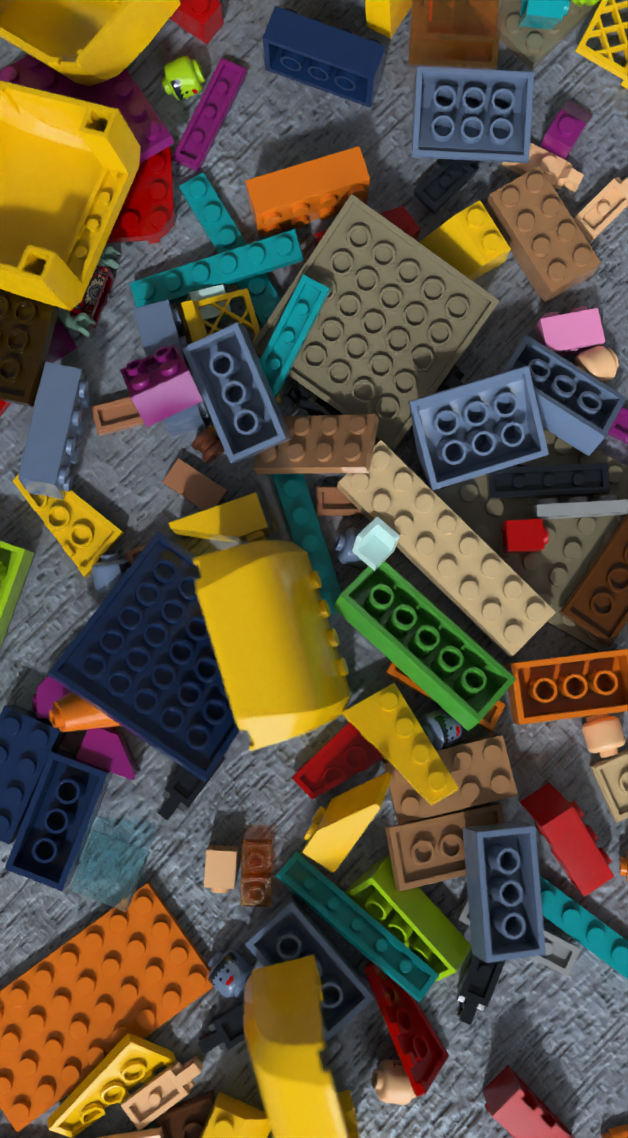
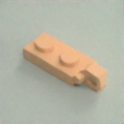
[501,143,584,192]
[574,177,628,243]
[121,1055,204,1131]

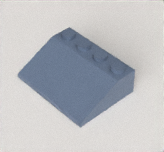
[412,66,534,163]
[408,365,549,490]

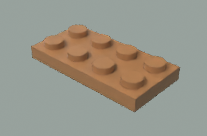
[253,414,379,474]
[385,803,505,891]

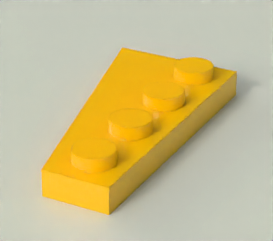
[13,474,124,578]
[342,683,459,806]
[47,1033,177,1138]

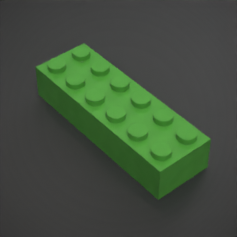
[333,561,516,731]

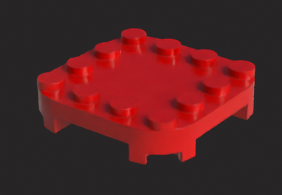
[107,146,176,245]

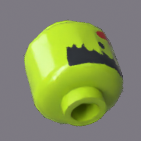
[161,55,206,101]

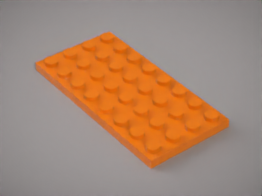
[0,881,214,1132]

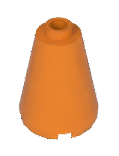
[49,692,121,732]

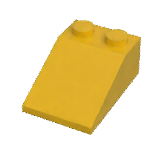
[419,200,511,281]
[169,492,270,543]
[302,772,392,873]

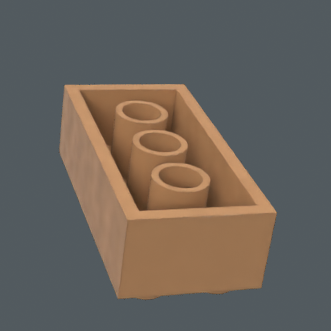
[485,165,601,304]
[382,732,518,824]

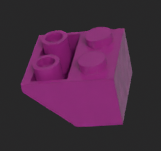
[120,344,203,428]

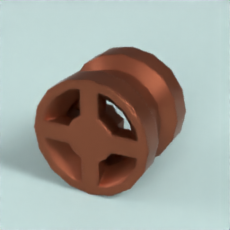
[191,426,225,464]

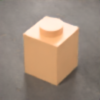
[204,845,239,893]

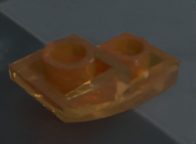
[240,839,272,907]

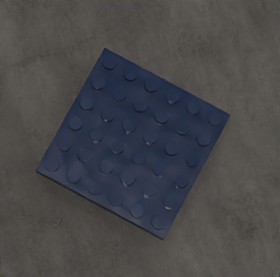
[48,531,240,782]

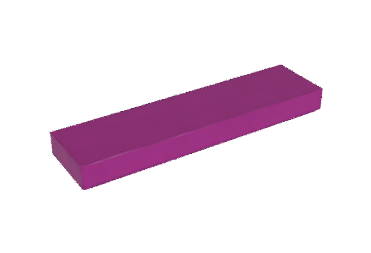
[172,57,248,172]

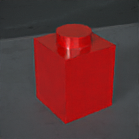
[501,518,549,554]

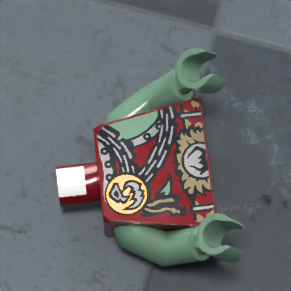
[58,246,121,337]

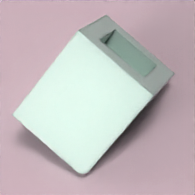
[186,284,231,321]
[352,517,400,571]

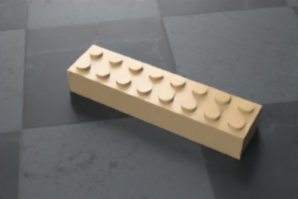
[337,440,556,656]

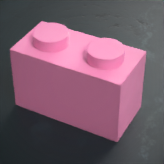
[534,306,606,357]

